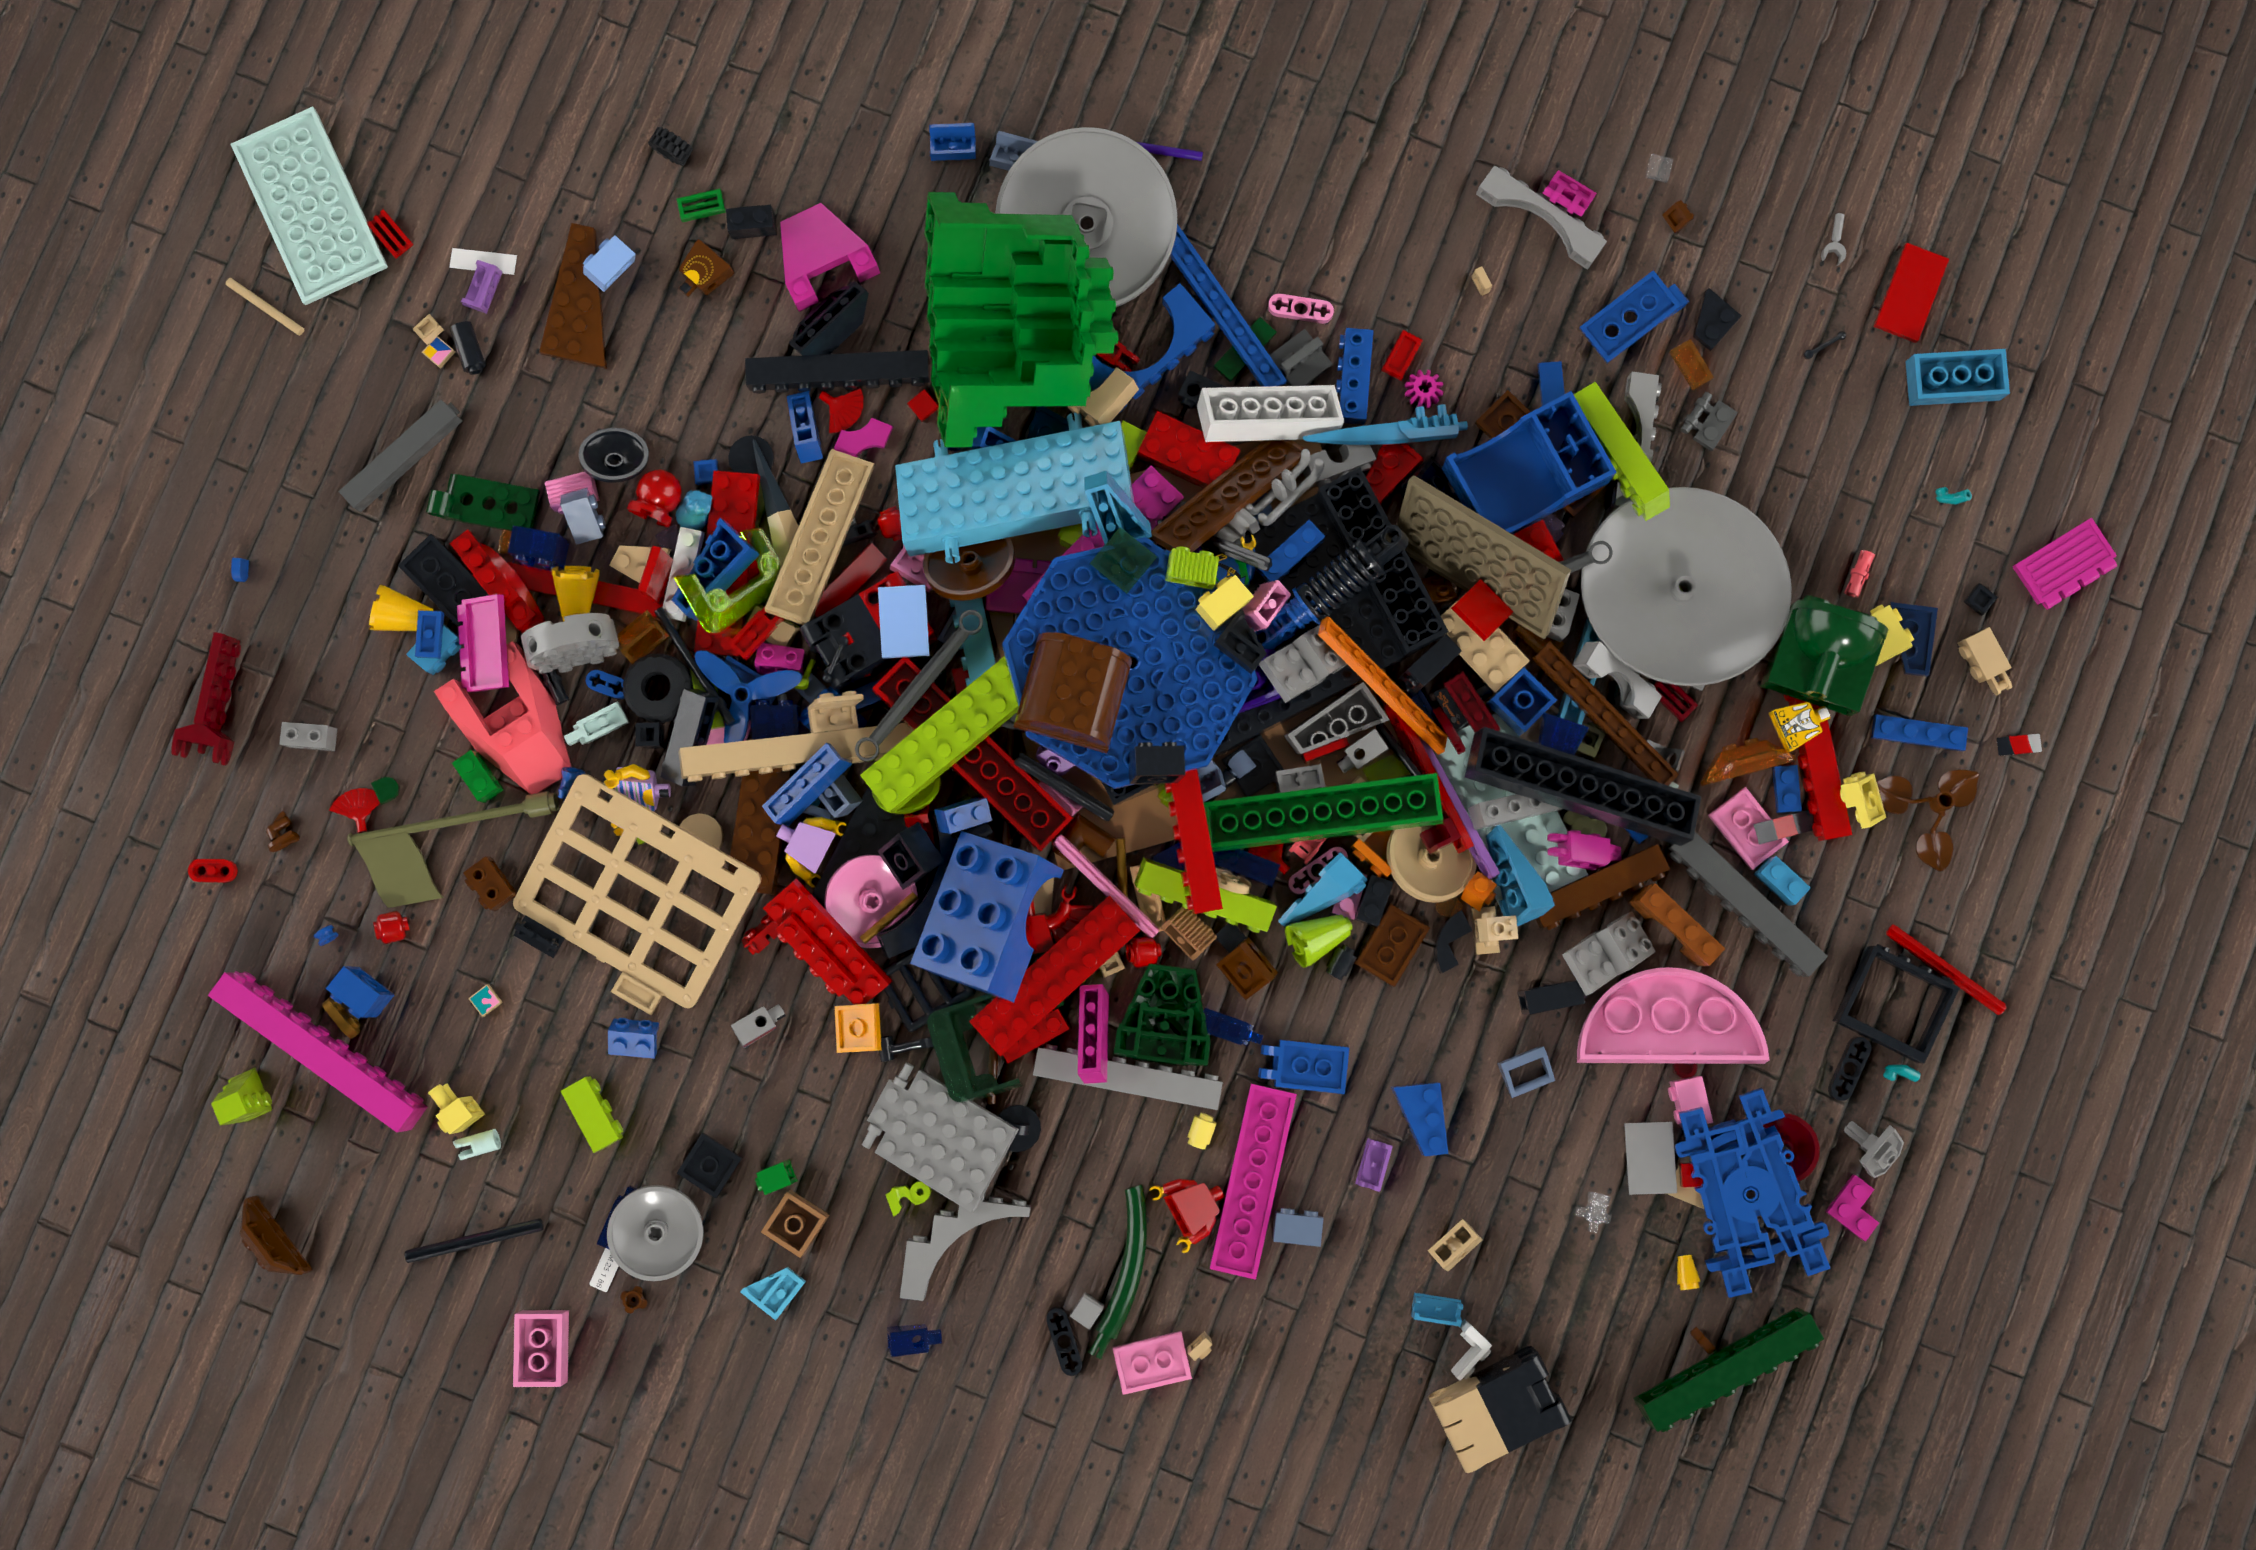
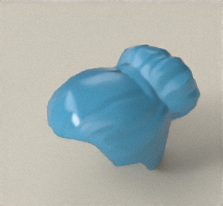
[676,490,712,530]

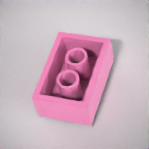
[513,1310,569,1387]

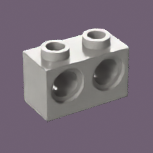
[1546,589,1580,642]
[279,722,337,751]

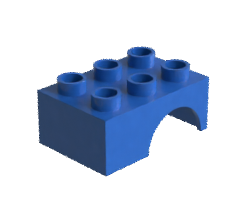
[1442,391,1616,534]
[910,831,1064,1003]

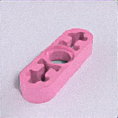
[1268,294,1334,324]
[1288,847,1348,894]

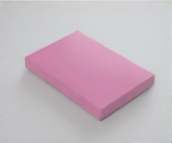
[1708,787,1789,870]
[1112,1331,1192,1395]

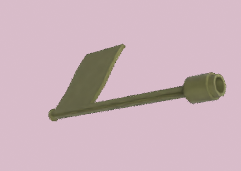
[347,791,559,908]

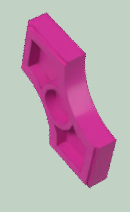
[833,418,893,457]

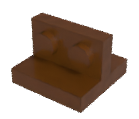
[1216,937,1278,1000]

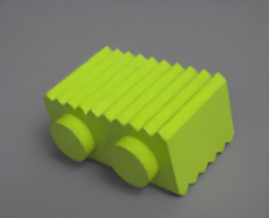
[1165,547,1219,590]

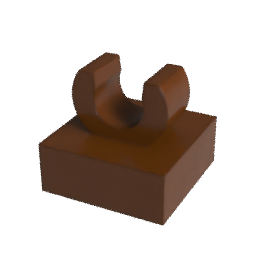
[1662,200,1694,233]

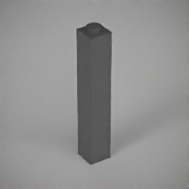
[338,399,462,512]

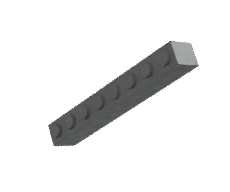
[1666,832,1828,977]

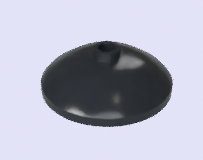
[579,428,649,483]

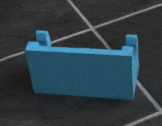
[1411,1292,1463,1327]

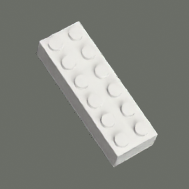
[1197,385,1344,442]

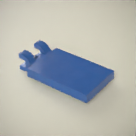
[1258,1040,1349,1094]

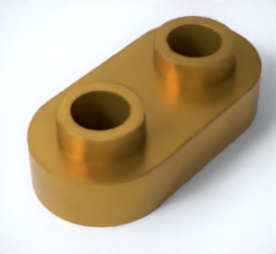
[322,997,361,1039]

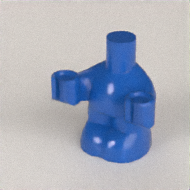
[558,767,585,803]

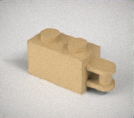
[1958,627,2012,696]

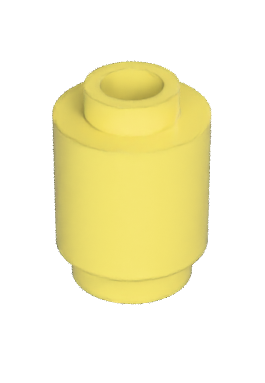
[1187,1113,1217,1149]

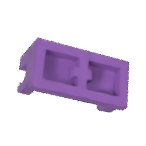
[461,260,503,314]
[1355,1138,1393,1192]

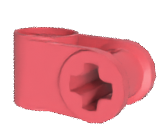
[1288,838,1327,865]

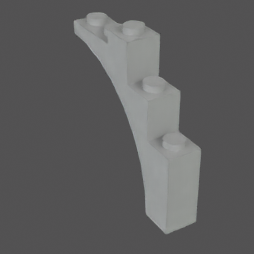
[900,1192,1031,1301]

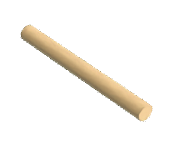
[225,278,304,336]

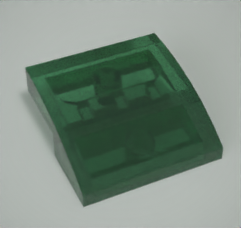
[1090,527,1157,594]

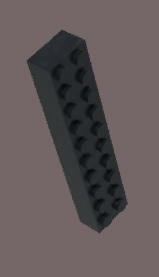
[1465,727,1701,846]

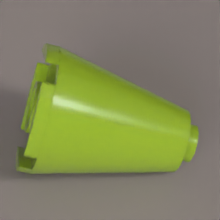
[1285,914,1352,968]

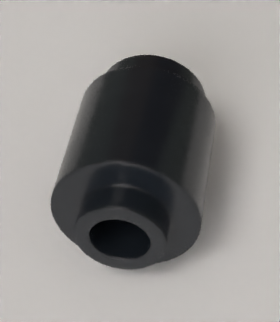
[1325,944,1357,981]

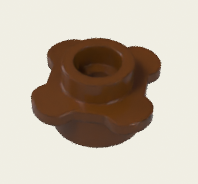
[620,1286,647,1314]

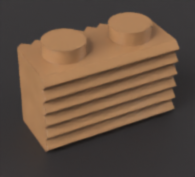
[1161,907,1217,961]

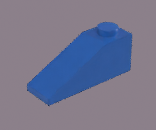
[787,391,823,464]

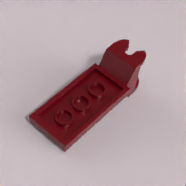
[171,632,241,766]

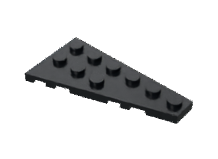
[812,786,908,908]

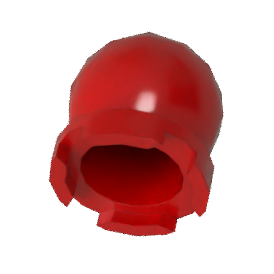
[627,469,682,528]

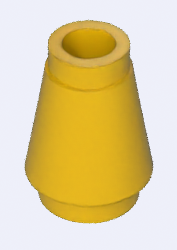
[1677,1255,1701,1290]

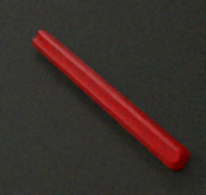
[1886,924,2006,1015]

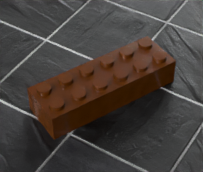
[728,768,795,896]

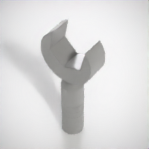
[1821,213,1846,266]

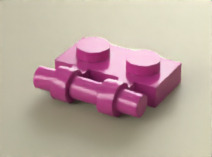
[1542,170,1597,217]

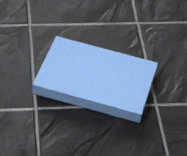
[878,585,930,659]

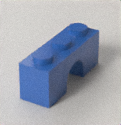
[1256,519,1325,583]

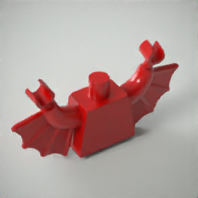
[1026,884,1094,954]

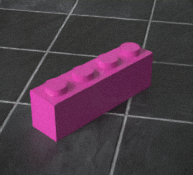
[1077,984,1109,1084]

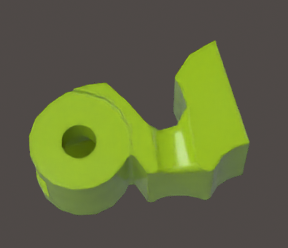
[885,1181,931,1216]

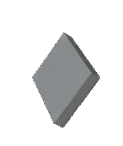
[1624,1122,1677,1195]

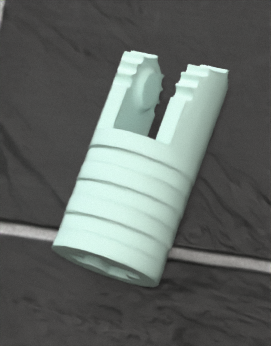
[453,1129,501,1160]

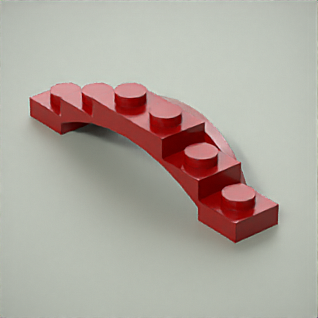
[450,529,545,634]

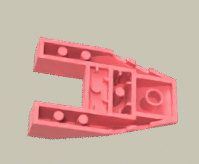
[434,641,572,795]

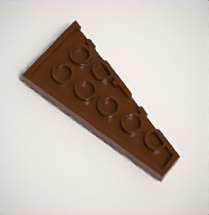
[539,223,607,369]

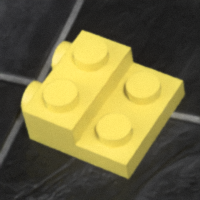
[1840,771,1886,829]

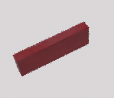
[1443,672,1501,733]

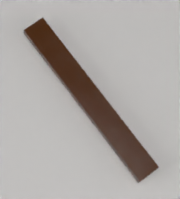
[1532,641,1679,786]

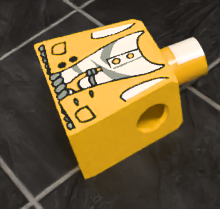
[1768,702,1830,753]

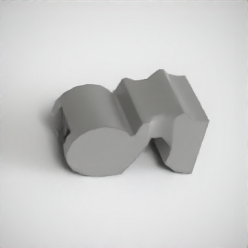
[1216,508,1260,546]

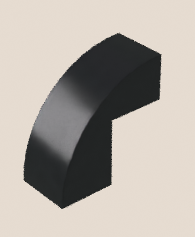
[1434,910,1473,973]

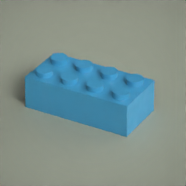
[1905,349,2010,406]

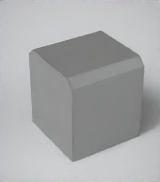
[1070,1292,1104,1330]

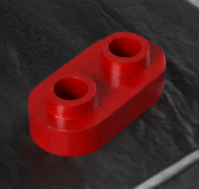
[188,859,238,883]

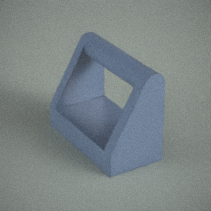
[1497,1046,1555,1098]

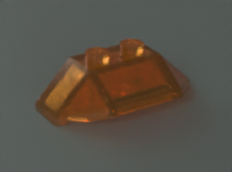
[1701,737,1796,786]

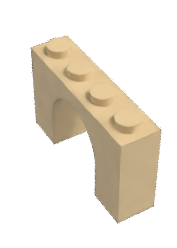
[1068,368,1139,426]

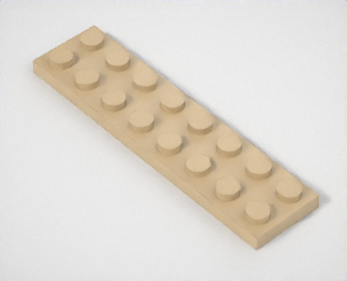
[765,449,874,625]

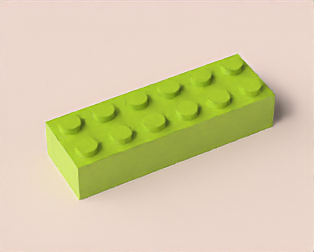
[1574,382,1670,521]

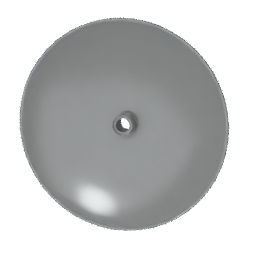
[1581,487,1792,686]

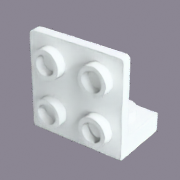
[1451,1319,1492,1381]

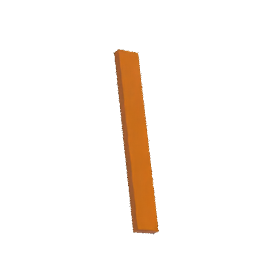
[1318,616,1447,755]

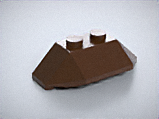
[239,1195,312,1275]

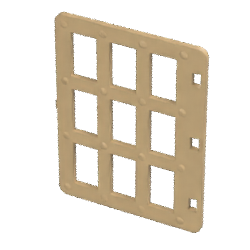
[513,774,761,1008]

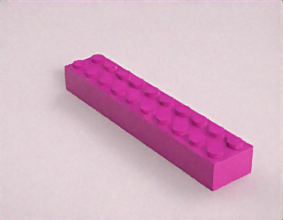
[208,971,428,1133]

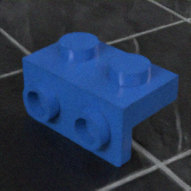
[929,123,976,161]
[608,1018,659,1059]

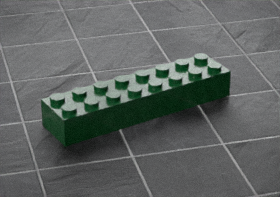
[1633,1307,1824,1432]

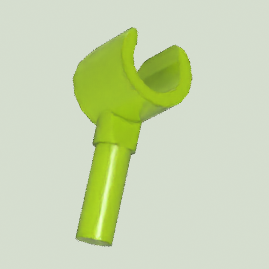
[795,659,816,690]

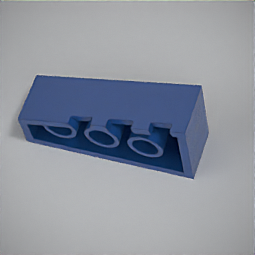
[672,518,760,621]

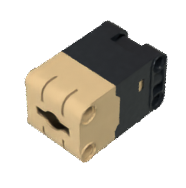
[1428,1346,1572,1473]

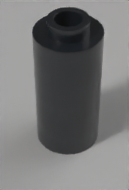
[449,321,486,375]

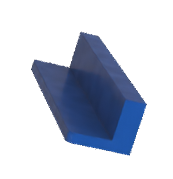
[762,743,852,826]

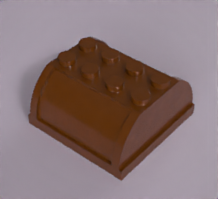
[1013,632,1132,754]

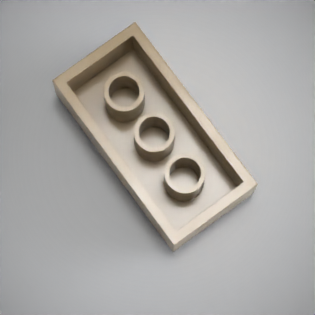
[1441,593,1530,693]

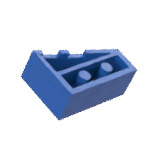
[1391,1082,1448,1156]

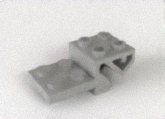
[1259,625,1348,703]
[1562,911,1656,996]

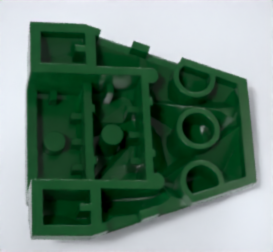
[1114,964,1210,1066]

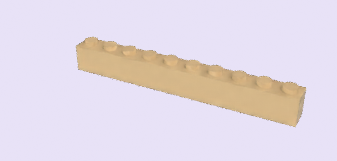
[678,723,913,782]

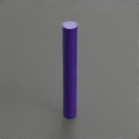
[1137,142,1203,161]

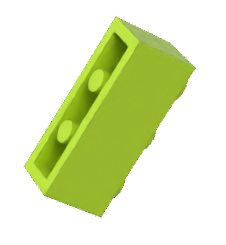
[561,1076,624,1153]

